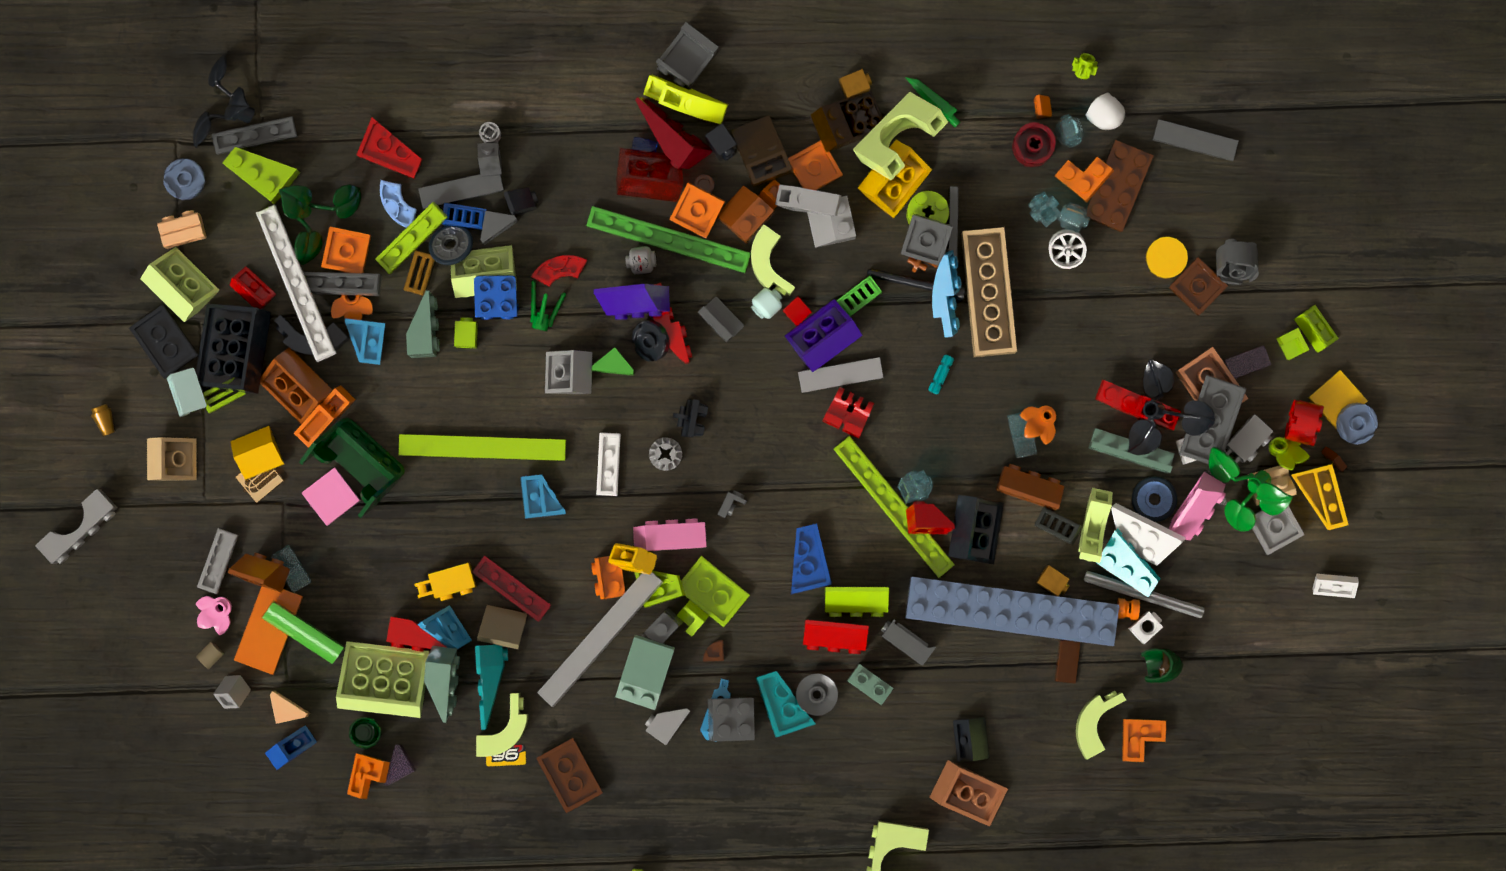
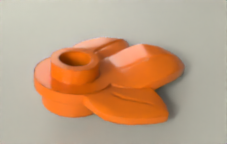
[331,295,373,320]
[1020,406,1056,445]

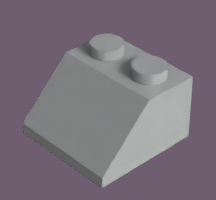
[807,196,856,248]
[545,350,592,394]

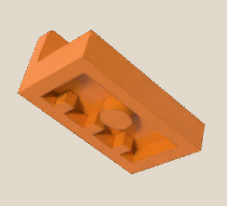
[591,556,626,599]

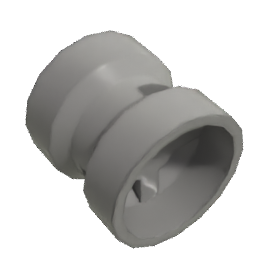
[479,122,501,143]

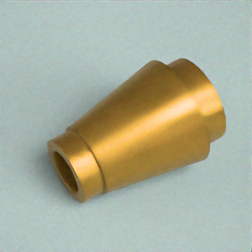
[91,404,115,436]

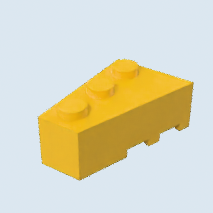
[1291,464,1349,530]

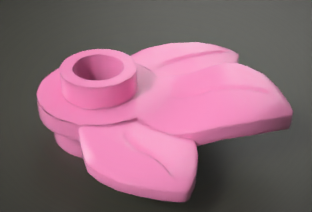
[196,596,232,635]

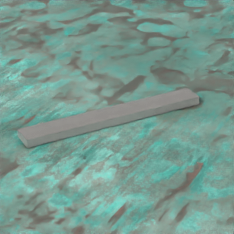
[537,572,663,707]

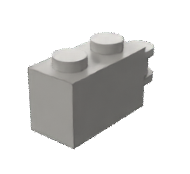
[1225,414,1273,463]

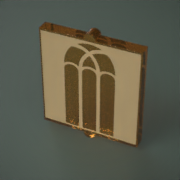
[235,468,285,504]

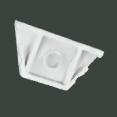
[1111,503,1186,566]

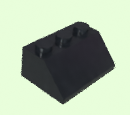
[948,495,1004,565]

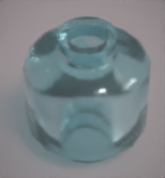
[1055,115,1085,147]
[1058,203,1090,232]

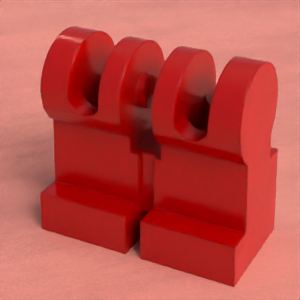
[822,387,874,439]

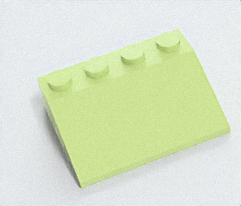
[336,641,429,718]

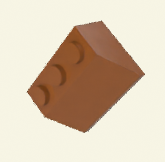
[260,347,333,424]
[996,464,1064,510]

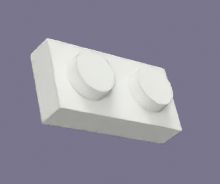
[1313,574,1359,598]

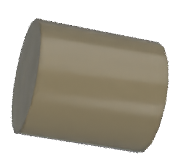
[196,641,224,669]

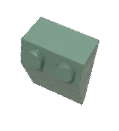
[615,635,675,710]

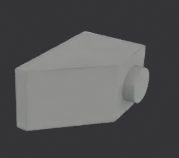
[645,708,690,745]

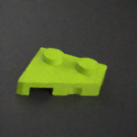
[635,571,685,608]

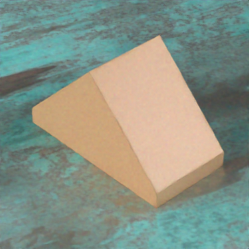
[270,690,310,724]

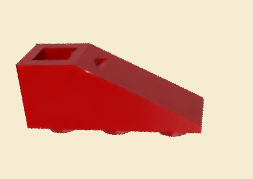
[386,617,448,652]

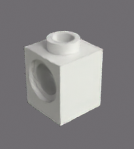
[1128,611,1163,644]

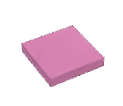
[302,468,360,526]

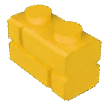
[609,543,657,575]

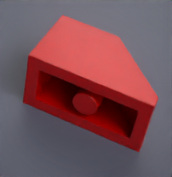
[906,501,955,534]

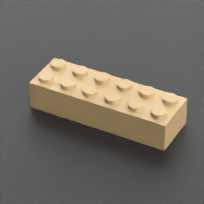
[961,227,1017,357]

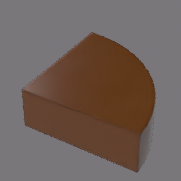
[1321,447,1347,472]
[703,640,724,662]

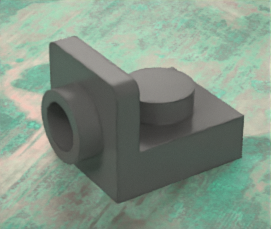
[718,490,747,518]

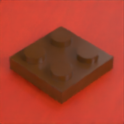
[1168,257,1228,316]

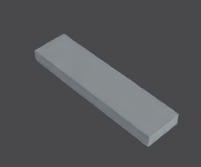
[798,357,883,393]

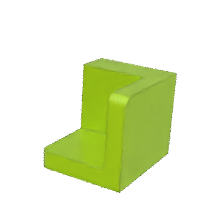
[1277,328,1309,360]
[677,600,709,637]

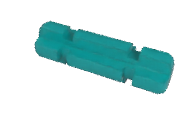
[928,355,954,394]

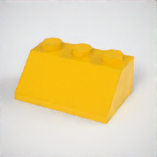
[858,140,932,218]

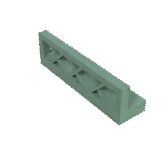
[1088,428,1175,474]

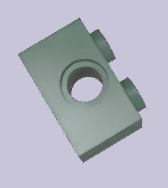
[847,663,894,705]

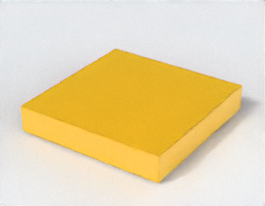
[1308,370,1368,429]

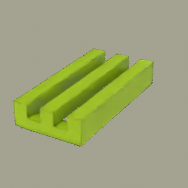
[203,377,246,414]

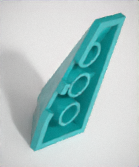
[475,645,508,730]

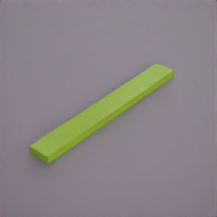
[399,434,566,461]
[833,436,955,578]

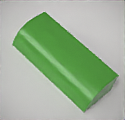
[262,600,344,664]

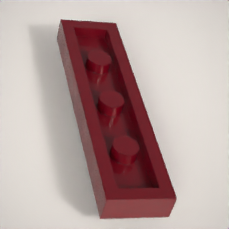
[472,555,552,622]

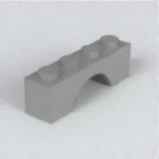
[35,489,118,564]

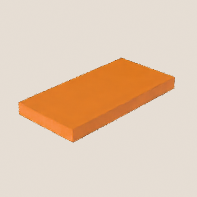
[234,587,303,675]

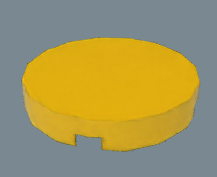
[1146,237,1188,279]

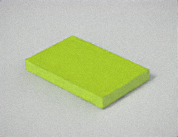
[681,556,750,627]

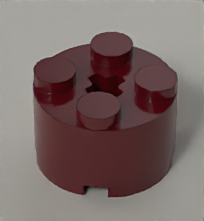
[1012,122,1056,167]

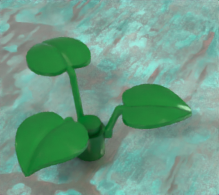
[1209,447,1293,531]

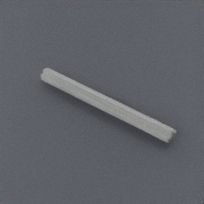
[1084,571,1204,618]

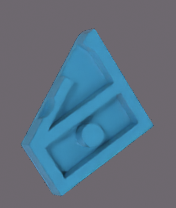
[345,318,385,365]
[520,475,566,519]
[418,605,472,649]

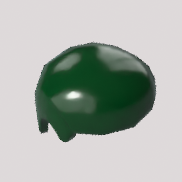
[349,717,381,749]

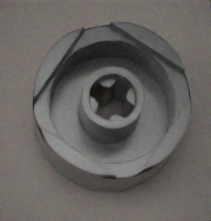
[1216,239,1259,285]

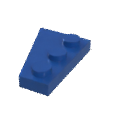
[791,524,831,594]

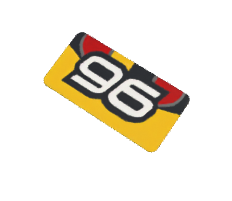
[486,745,526,766]

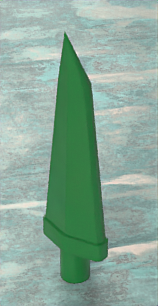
[905,77,961,128]

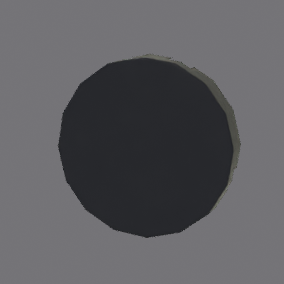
[632,320,670,362]

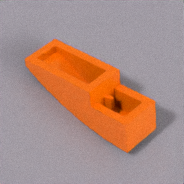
[294,386,356,448]

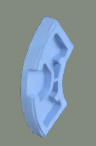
[380,180,417,228]

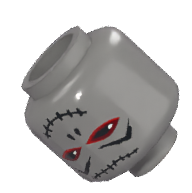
[625,246,657,274]

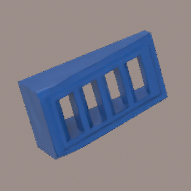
[442,203,487,230]

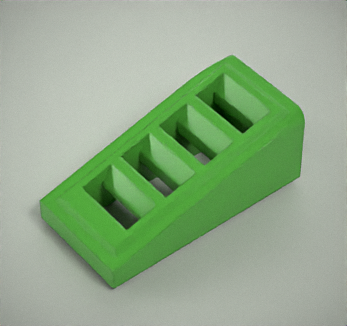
[836,276,882,317]

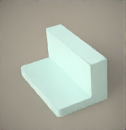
[167,368,207,417]

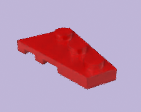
[357,117,422,179]

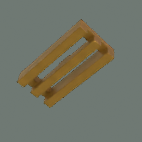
[404,250,435,296]

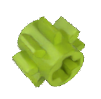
[1072,53,1098,79]

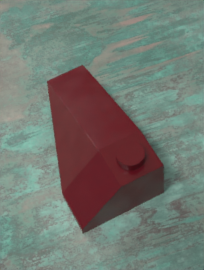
[635,97,713,169]

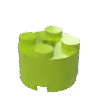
[906,191,949,225]

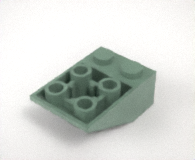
[406,291,440,358]
[424,646,460,723]

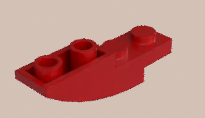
[653,283,692,364]
[1095,380,1181,431]

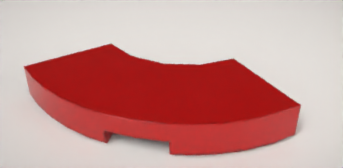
[531,255,587,287]

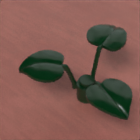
[279,184,361,265]

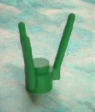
[530,281,566,331]

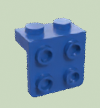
[474,275,519,320]

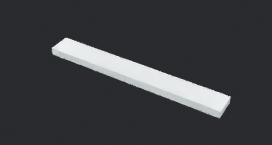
[256,205,336,362]

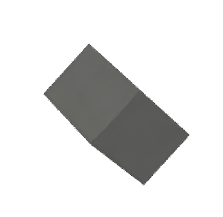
[480,211,518,245]

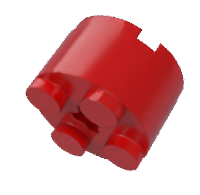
[1285,400,1324,446]

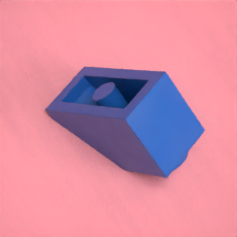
[265,725,317,770]

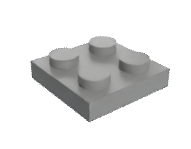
[1252,506,1304,555]

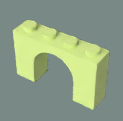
[853,92,948,180]
[866,821,929,871]

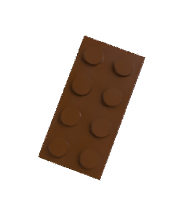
[1083,140,1154,233]

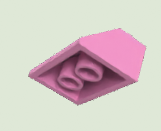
[1169,472,1226,540]

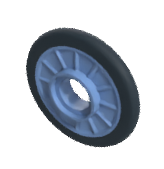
[1132,476,1177,522]

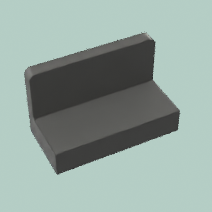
[698,297,744,343]

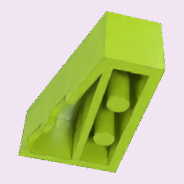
[223,147,300,205]

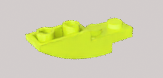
[643,74,728,124]

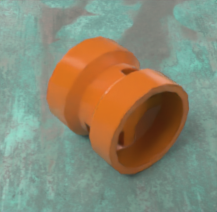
[1117,598,1140,620]

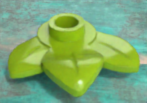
[1268,437,1310,470]

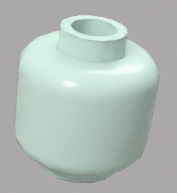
[751,288,782,319]

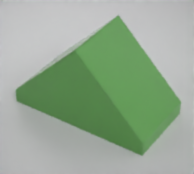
[592,347,634,375]

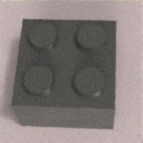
[708,697,755,742]

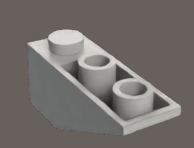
[775,185,841,216]

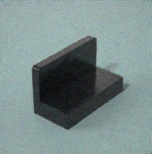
[953,717,989,762]

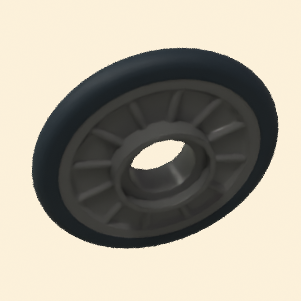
[429,225,473,265]

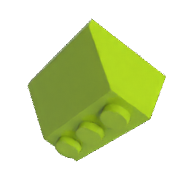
[825,587,889,617]

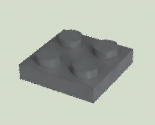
[901,213,953,266]

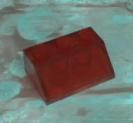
[616,148,683,202]

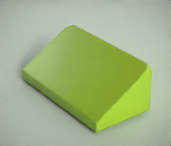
[1294,305,1339,353]

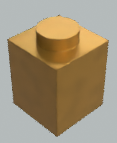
[839,69,872,99]
[1036,565,1070,596]

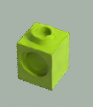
[454,318,478,348]

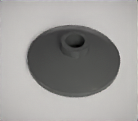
[796,674,838,716]

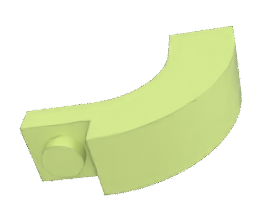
[751,224,795,296]
[1079,488,1113,563]
[1076,691,1126,759]
[476,693,528,757]

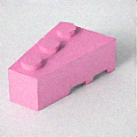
[633,519,706,551]

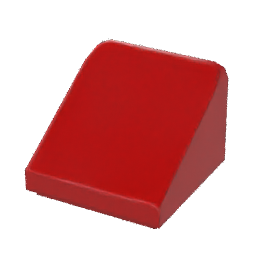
[783,297,812,326]

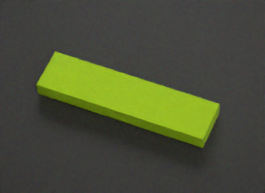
[375,202,448,274]

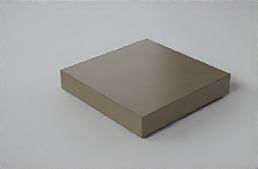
[477,605,527,649]

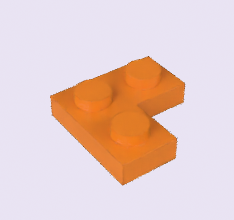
[1055,157,1114,202]
[1122,719,1166,762]
[347,753,390,799]

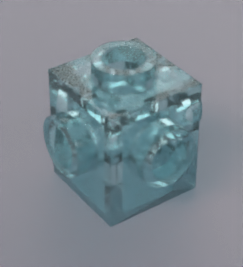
[1028,192,1062,227]
[898,470,933,504]

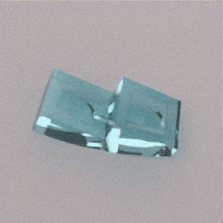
[1007,412,1037,458]
[271,544,312,593]

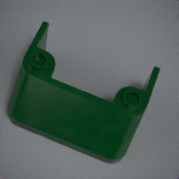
[299,418,405,518]

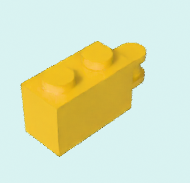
[414,563,477,601]

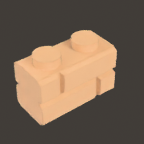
[157,210,207,249]

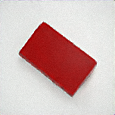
[230,266,276,309]

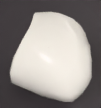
[1085,93,1125,130]

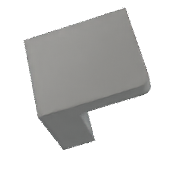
[213,675,251,709]

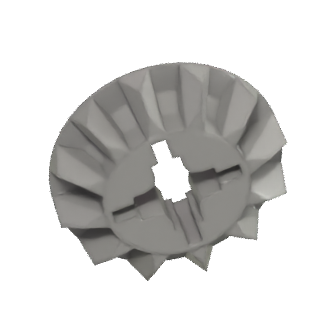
[649,438,682,471]

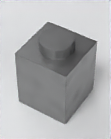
[477,142,502,176]

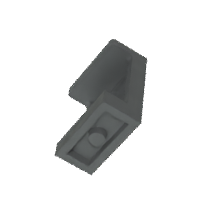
[656,22,719,89]

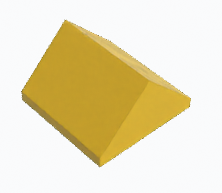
[230,426,284,480]

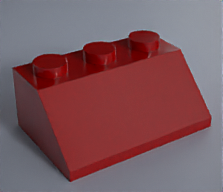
[803,620,869,654]

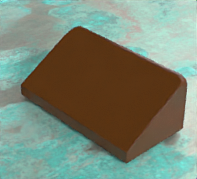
[1055,640,1080,684]

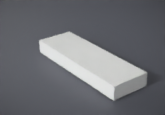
[596,433,621,496]

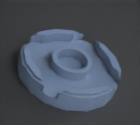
[163,159,206,200]
[1336,402,1378,445]

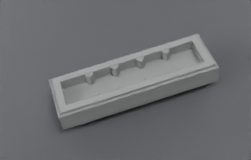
[197,528,239,594]

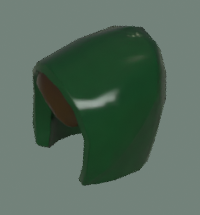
[1141,648,1183,683]

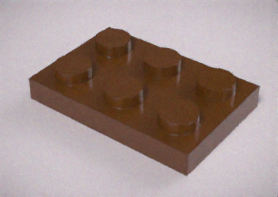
[536,738,603,813]

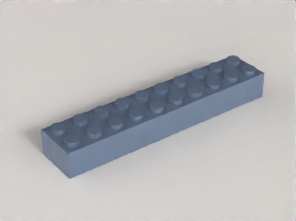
[905,577,1119,646]

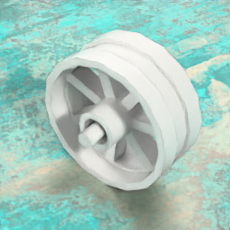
[1048,229,1087,269]

